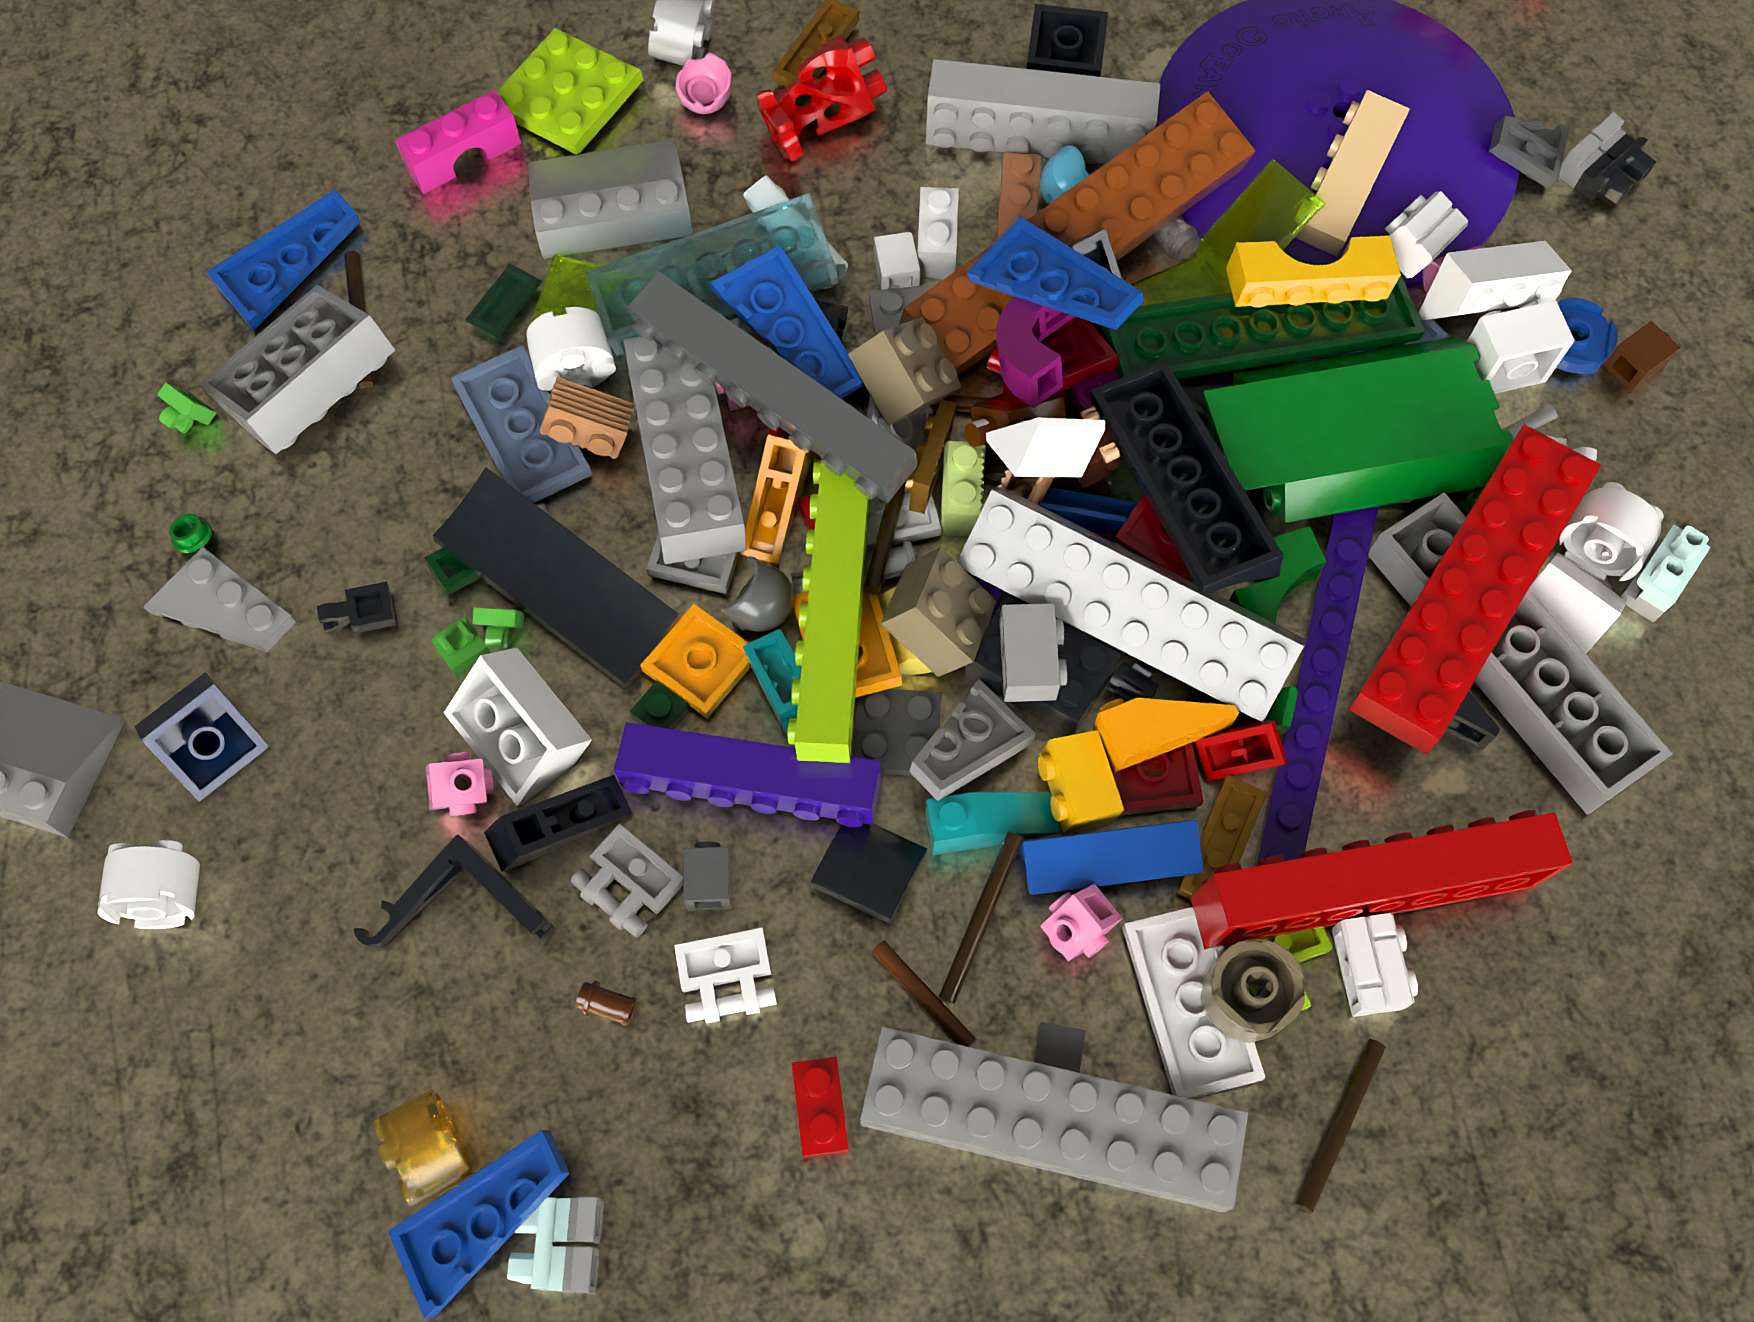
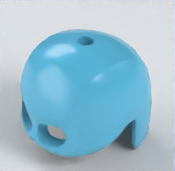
[1040,145,1095,204]

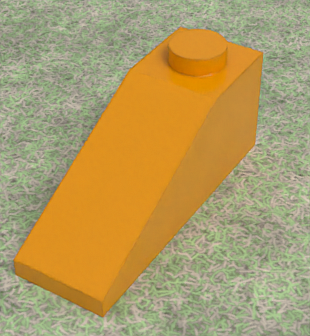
[739,435,813,564]
[1093,698,1239,773]

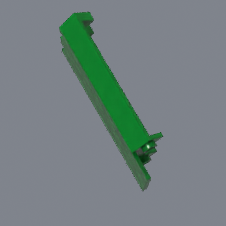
[1203,337,1513,523]

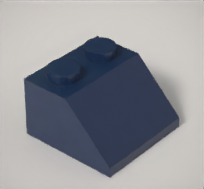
[134,672,270,802]

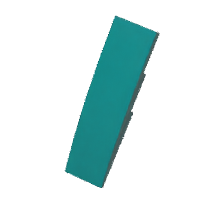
[742,629,802,748]

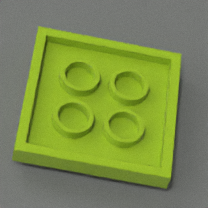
[497,28,644,155]

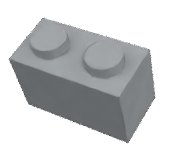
[999,604,1067,702]

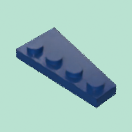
[206,189,360,331]
[967,216,1144,330]
[710,245,864,399]
[388,1130,570,1319]

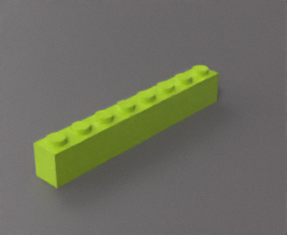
[788,457,871,763]

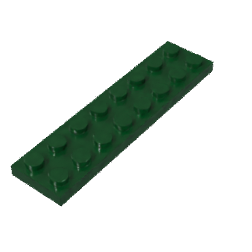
[1101,275,1425,379]

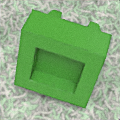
[157,382,217,434]
[472,607,525,648]
[430,616,491,676]

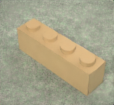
[1294,90,1410,257]

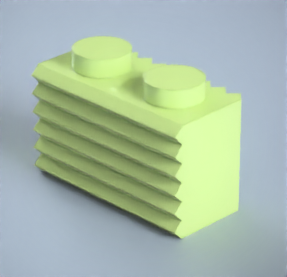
[940,441,985,537]

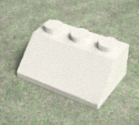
[1418,241,1572,321]
[444,647,592,806]

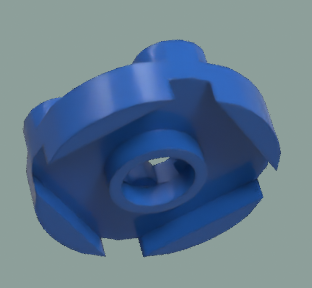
[1556,298,1618,374]

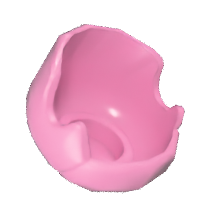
[675,53,732,114]

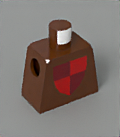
[965,390,1066,448]

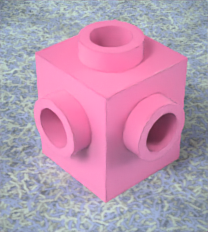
[426,752,493,816]
[1041,884,1123,961]

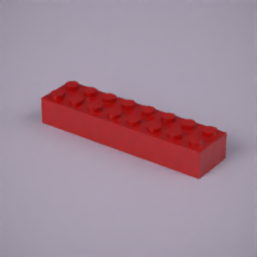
[1349,424,1601,755]
[1190,810,1573,950]

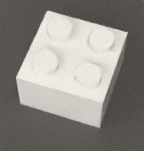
[1466,300,1575,394]

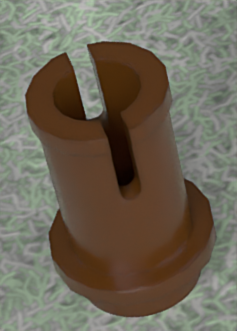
[575,980,637,1026]

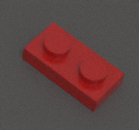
[792,1056,849,1158]

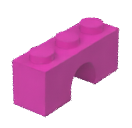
[395,89,521,194]

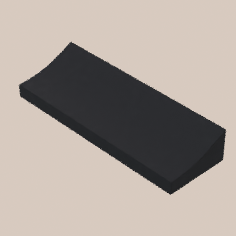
[1090,361,1284,595]
[433,467,679,689]

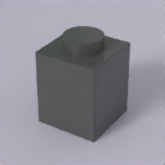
[683,841,732,911]

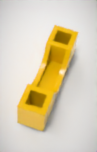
[1226,236,1401,308]

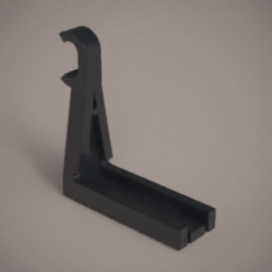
[354,834,555,948]

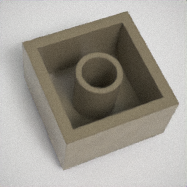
[848,316,962,426]
[880,547,997,677]

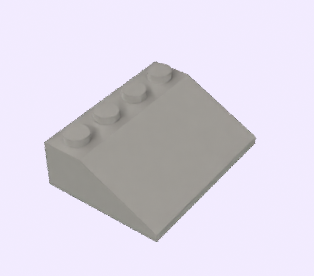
[528,139,693,259]
[199,285,395,454]
[0,681,125,838]

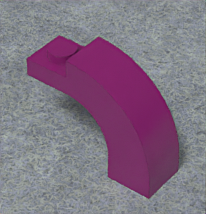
[996,297,1075,408]

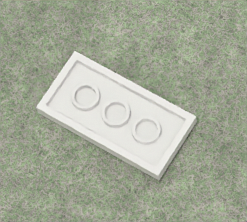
[1122,907,1266,1099]

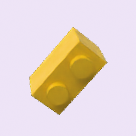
[1038,730,1124,834]

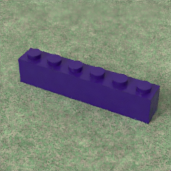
[614,722,883,827]

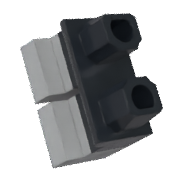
[1559,112,1657,204]

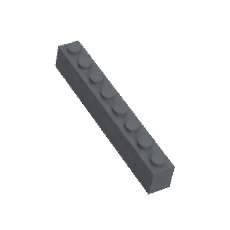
[627,271,918,504]

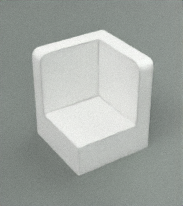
[874,232,920,290]

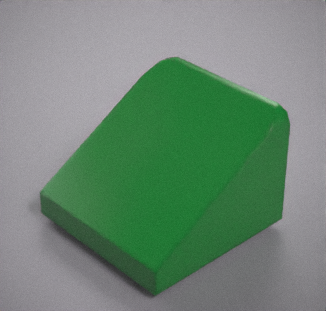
[1252,686,1298,738]

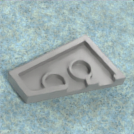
[143,547,296,652]

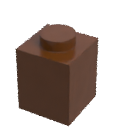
[1603,321,1680,392]

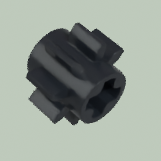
[1106,660,1160,702]

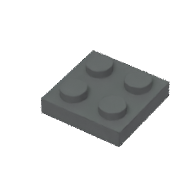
[852,689,942,776]

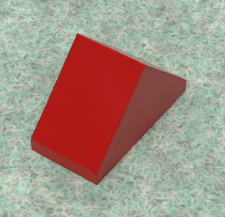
[1195,719,1288,781]

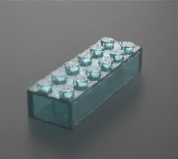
[586,193,839,359]

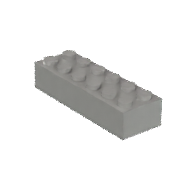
[926,59,1160,164]
[623,336,746,565]

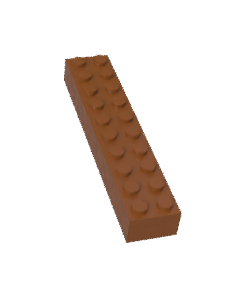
[899,91,1256,377]

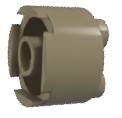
[1200,940,1305,1043]

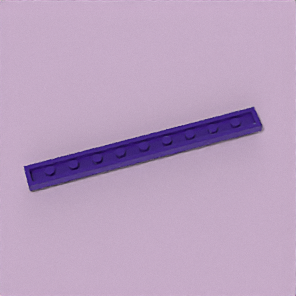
[1254,506,1379,867]

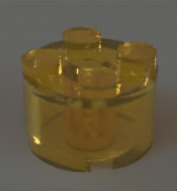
[373,1089,474,1206]

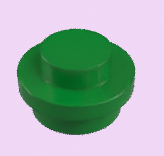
[169,514,212,553]

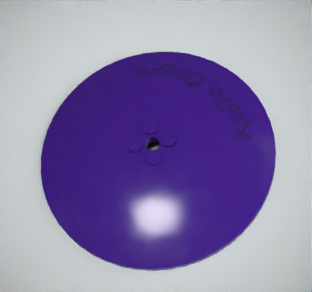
[1155,0,1519,289]

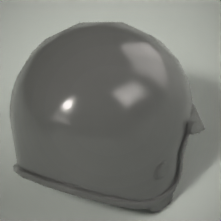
[721,555,794,632]

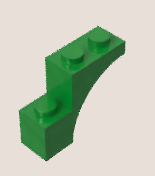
[1229,526,1326,624]

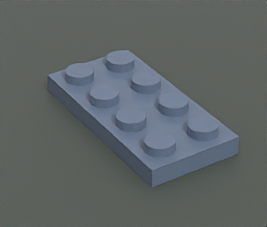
[451,345,592,503]

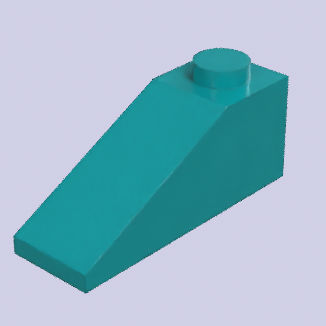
[925,792,1061,856]

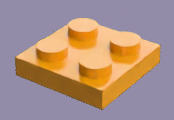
[640,604,751,719]

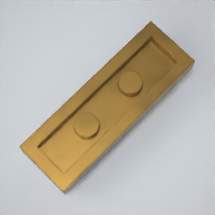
[772,0,859,96]
[905,399,957,514]
[1177,774,1268,899]

